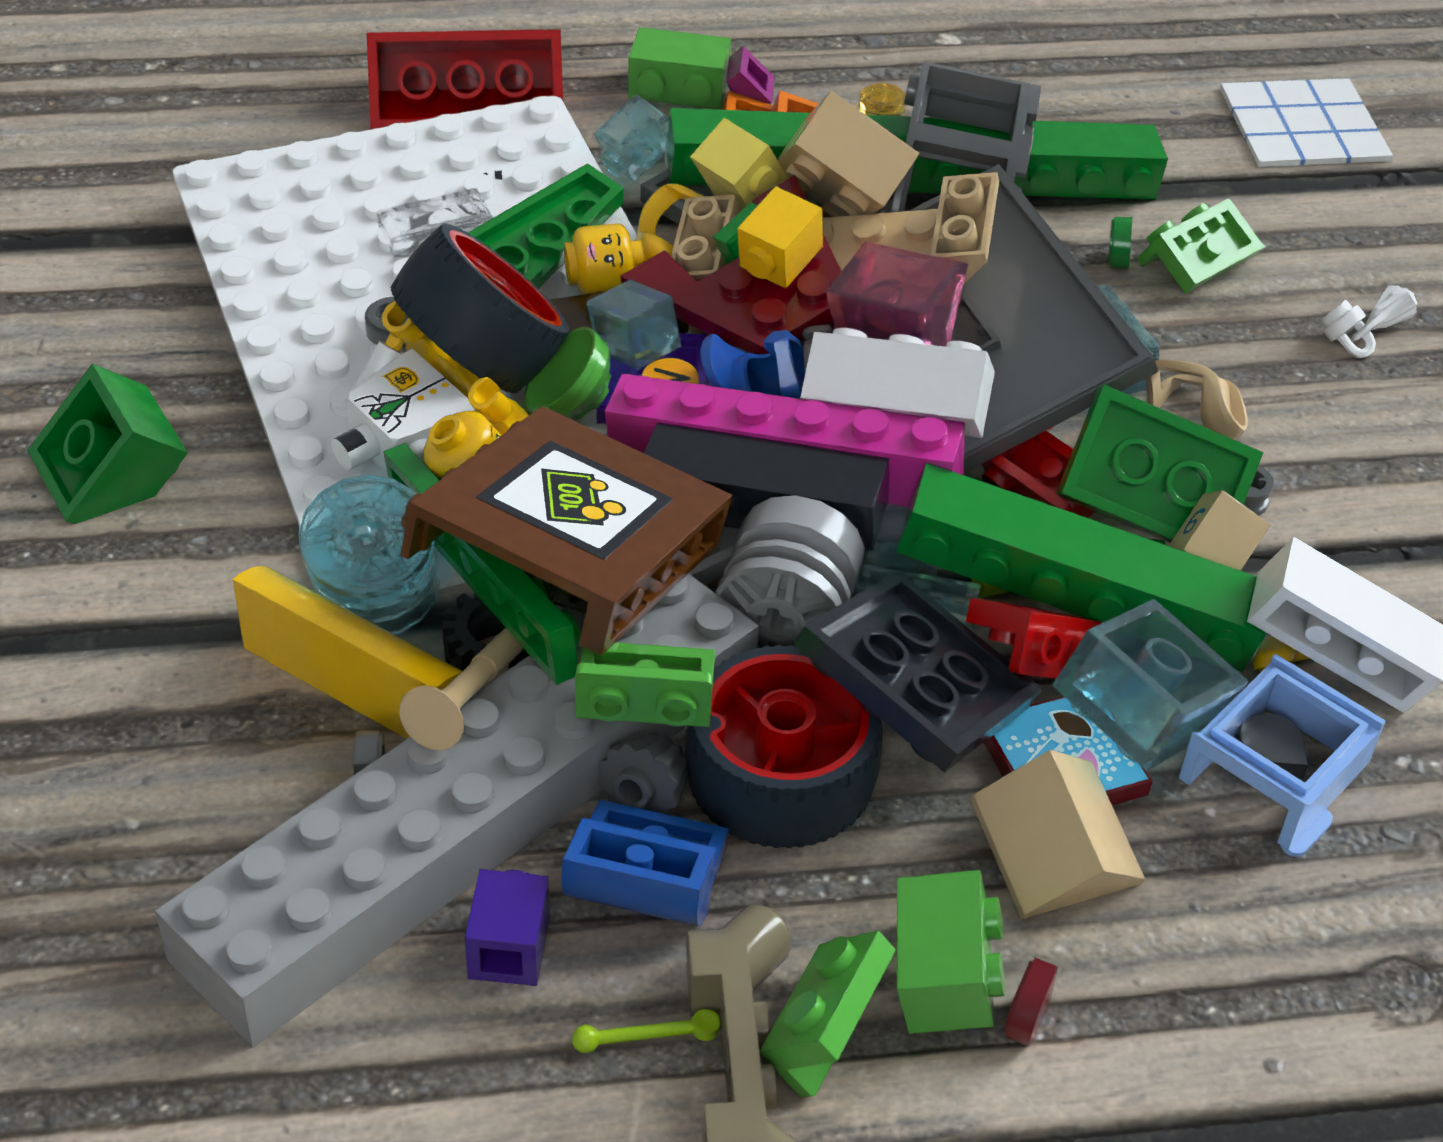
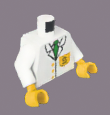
[331,301,511,474]

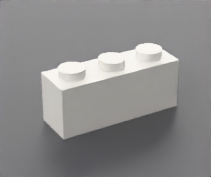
[800,328,995,438]
[1247,537,1443,713]

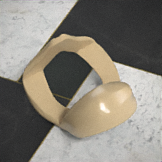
[1146,360,1248,440]

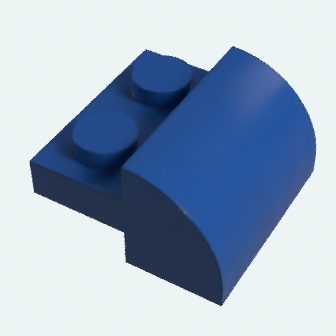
[562,799,729,927]

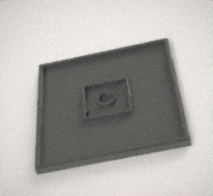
[799,164,1158,515]

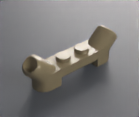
[686,904,799,1142]

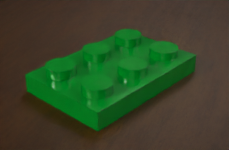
[1056,384,1264,543]

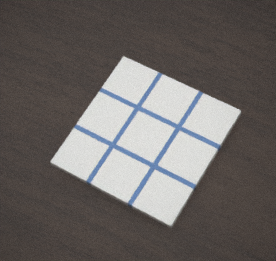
[1220,78,1393,167]

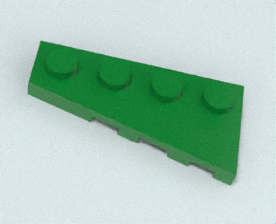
[467,163,624,289]

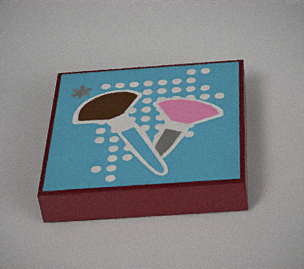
[984,688,1153,805]

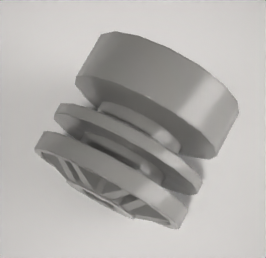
[716,495,865,648]

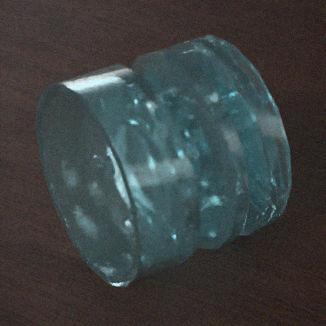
[298,475,441,634]

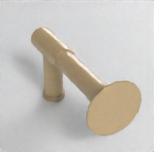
[399,629,524,751]

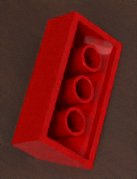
[366,29,564,130]

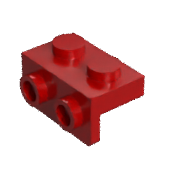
[982,430,1095,518]

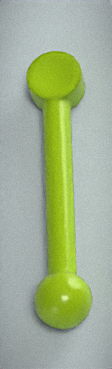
[571,1009,721,1053]

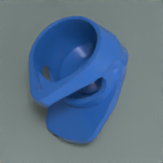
[700,330,805,399]

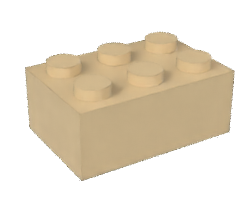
[777,90,920,218]

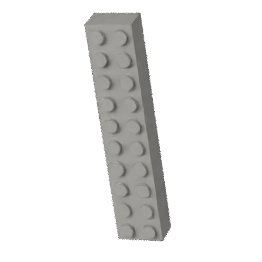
[155,574,759,1047]

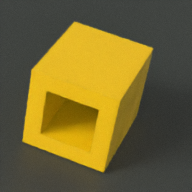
[737,186,823,288]

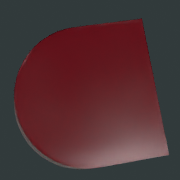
[1003,957,1058,1047]

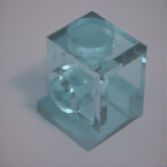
[594,95,669,182]

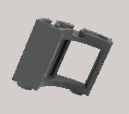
[880,61,1041,213]

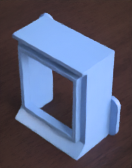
[1179,654,1386,857]

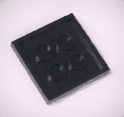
[793,571,1042,773]

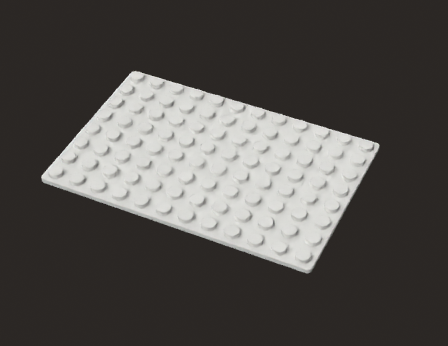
[173,96,712,611]

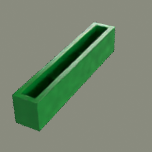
[896,463,1267,672]

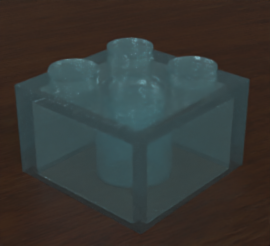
[1052,599,1249,771]

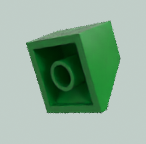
[27,364,188,524]

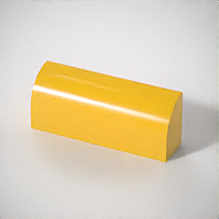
[232,566,462,739]

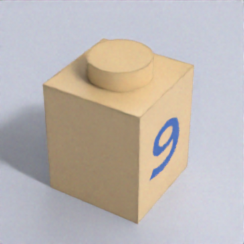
[1169,490,1271,571]

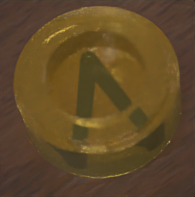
[858,83,906,116]

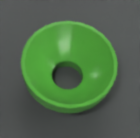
[523,327,612,419]

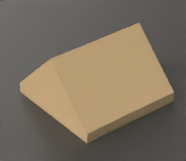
[970,750,1145,920]

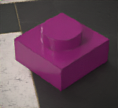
[726,46,775,104]

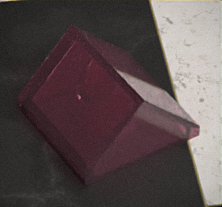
[826,241,968,347]

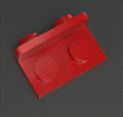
[965,597,1102,682]

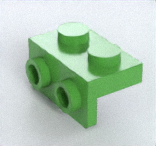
[575,642,715,727]
[759,930,896,1098]

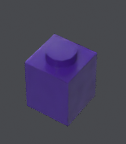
[465,869,550,986]

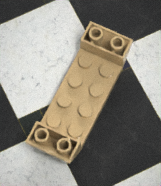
[671,172,999,309]

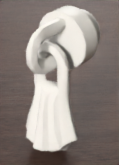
[1321,286,1417,358]

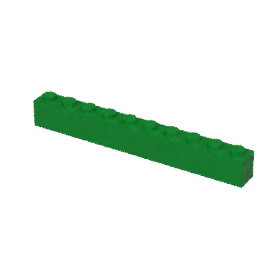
[666,108,1168,200]

